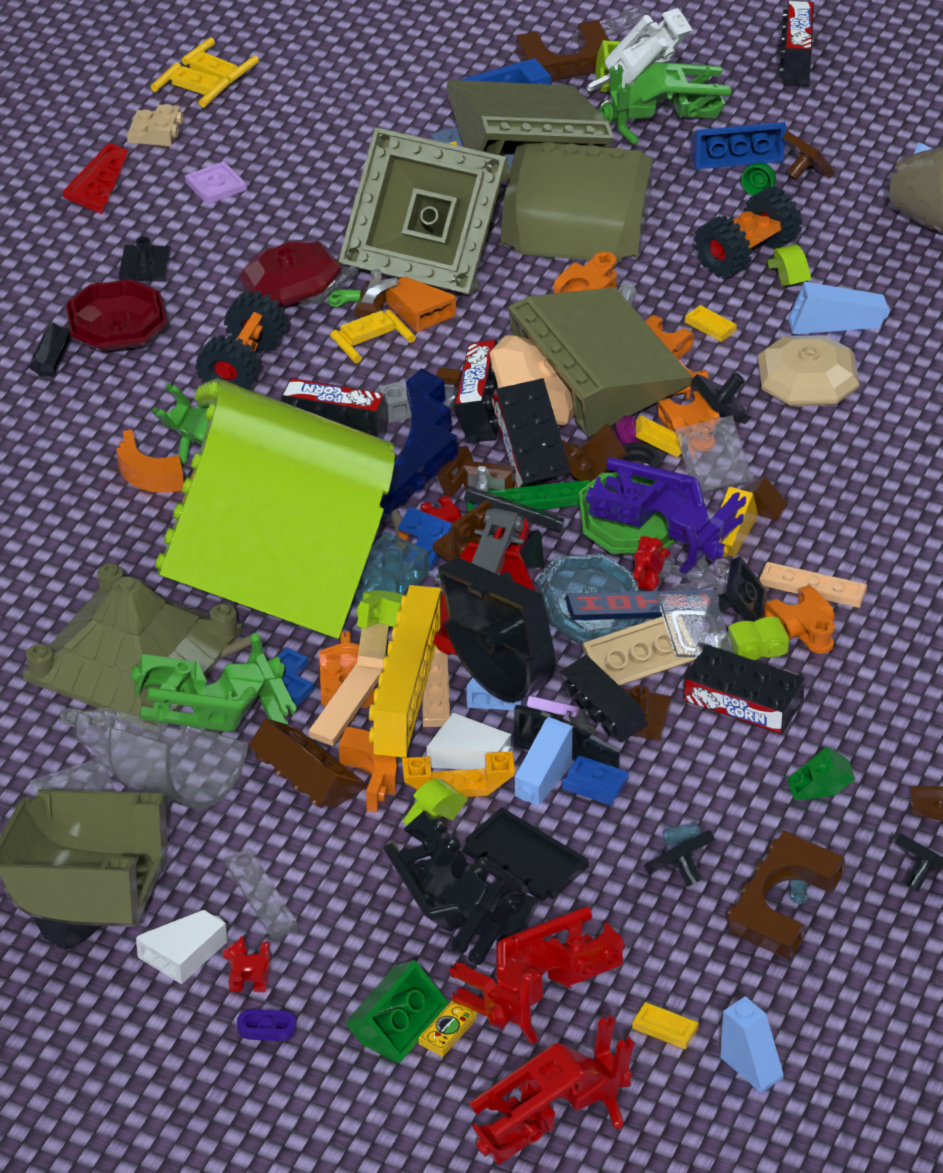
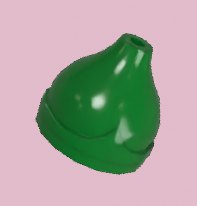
[741,162,777,196]

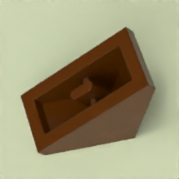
[740,477,788,521]

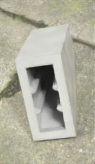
[427,713,513,769]
[136,910,227,984]

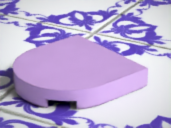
[523,695,580,718]

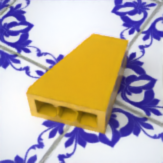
[721,486,758,557]

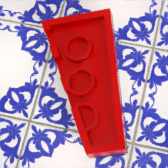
[63,142,129,214]

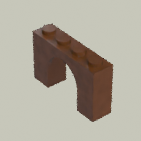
[516,20,609,81]
[727,830,846,961]

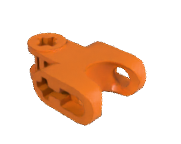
[553,252,617,294]
[645,315,694,360]
[658,390,720,452]
[764,585,835,654]

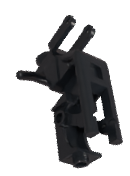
[384,811,529,965]

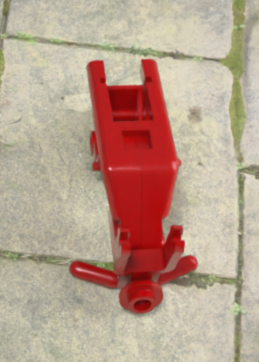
[449,906,625,1044]
[468,1015,635,1166]

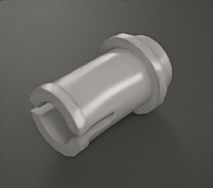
[618,283,637,306]

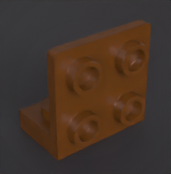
[562,424,626,482]
[433,500,491,561]

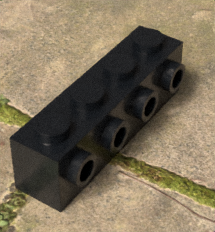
[560,654,648,742]

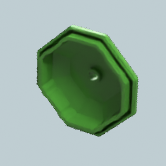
[578,472,677,555]

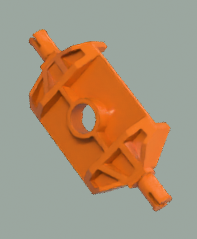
[319,631,375,722]

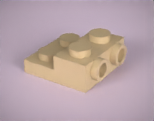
[127,104,184,146]

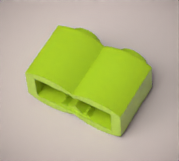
[727,617,789,660]

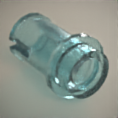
[663,821,701,847]
[788,880,808,904]

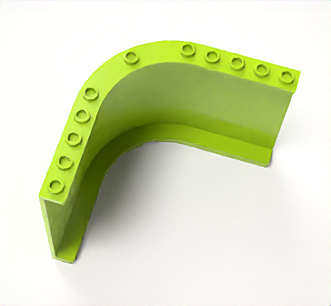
[154,378,395,639]

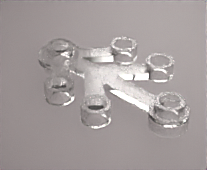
[658,555,730,598]

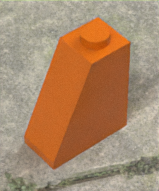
[385,276,456,332]

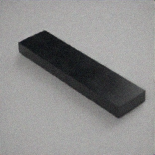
[464,486,565,532]

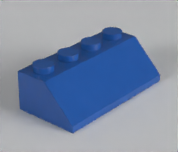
[690,122,786,170]

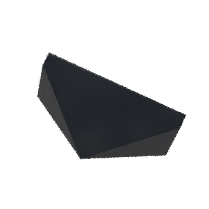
[520,529,545,569]

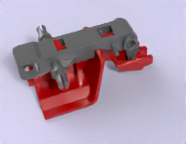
[435,508,536,626]

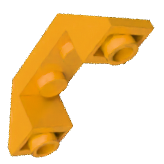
[402,751,515,797]

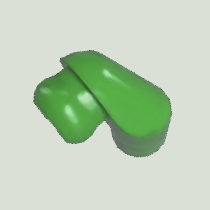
[328,289,362,307]

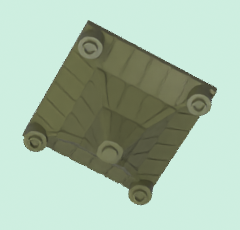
[338,127,510,296]
[23,563,243,732]

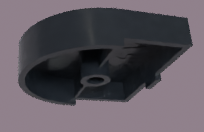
[438,557,555,702]

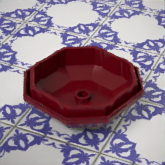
[239,240,341,306]
[66,279,167,352]

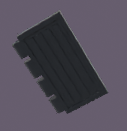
[463,807,589,901]

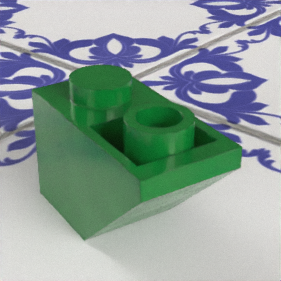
[787,746,856,801]

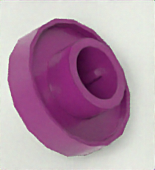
[616,415,647,445]

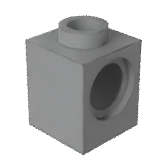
[378,381,412,423]

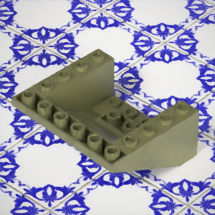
[446,80,614,155]
[508,287,693,437]

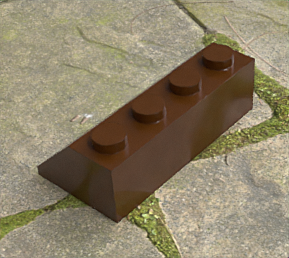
[248,718,367,808]

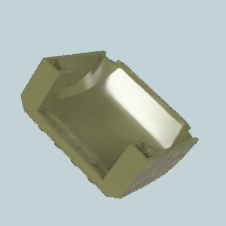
[501,141,652,262]
[0,789,168,927]

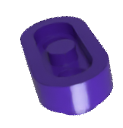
[237,1009,297,1041]

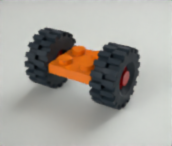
[694,186,802,279]
[195,291,289,390]

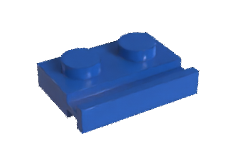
[562,755,629,806]

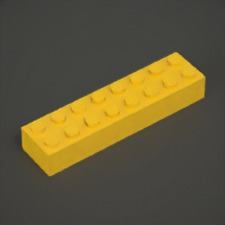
[369,585,441,758]

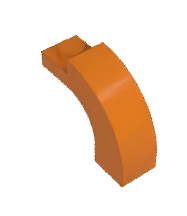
[116,430,184,493]
[338,726,397,813]

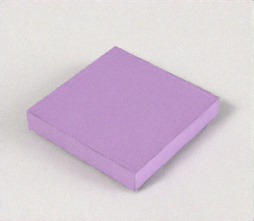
[185,161,247,205]

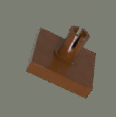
[782,131,835,181]
[623,685,671,741]

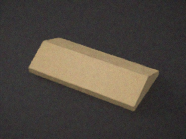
[582,611,698,686]

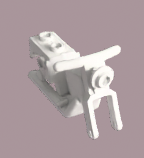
[587,8,692,107]

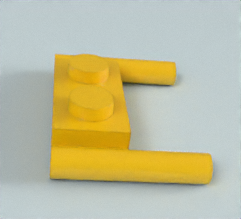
[181,37,259,84]
[151,62,229,108]
[330,310,416,364]

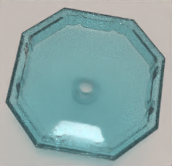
[536,554,647,645]

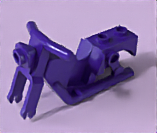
[586,457,746,574]

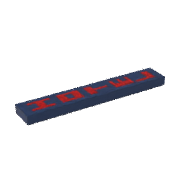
[565,590,720,620]

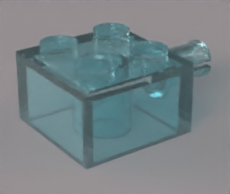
[355,532,429,603]

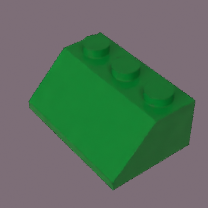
[345,960,449,1063]

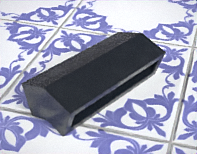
[28,322,72,377]

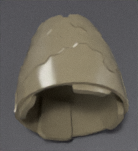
[889,147,943,233]

